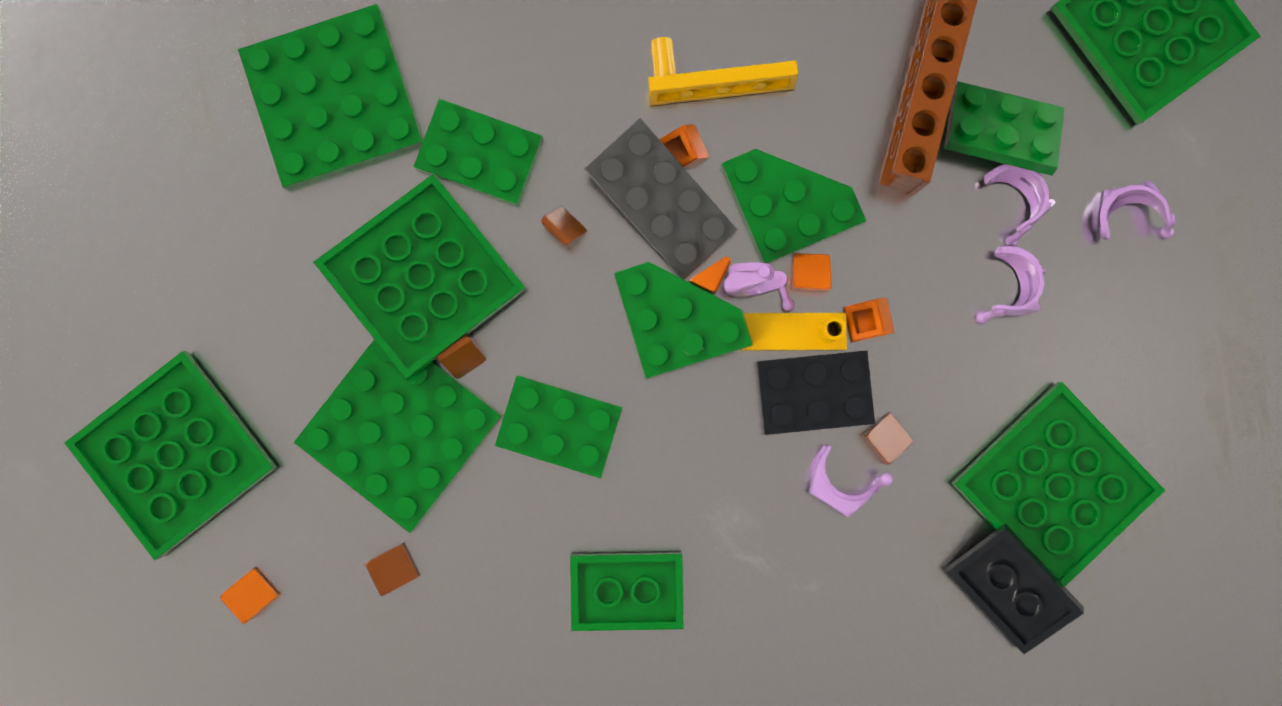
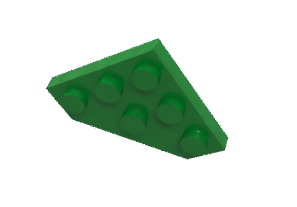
[721,149,866,264]
[614,262,754,379]

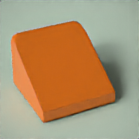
[659,124,709,169]
[791,253,832,292]
[689,256,731,294]
[844,298,895,342]
[219,568,279,624]

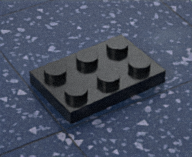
[756,350,875,435]
[947,523,1084,654]

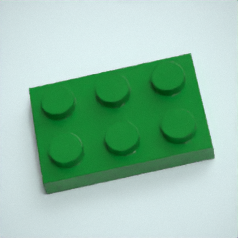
[944,81,1065,176]
[413,99,543,206]
[495,375,622,479]
[570,552,684,631]

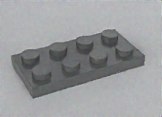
[584,118,738,279]

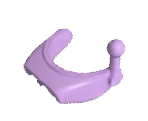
[984,164,1056,247]
[1099,180,1176,240]
[976,246,1046,324]
[724,262,795,312]
[809,444,893,518]

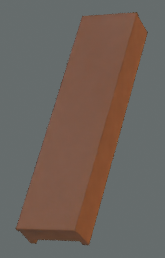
[879,0,977,196]

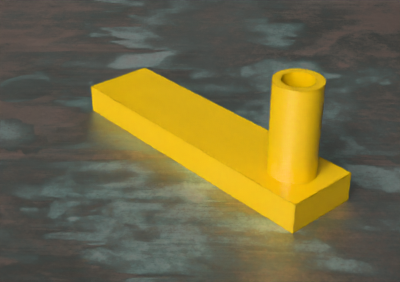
[648,37,798,106]
[738,313,847,351]

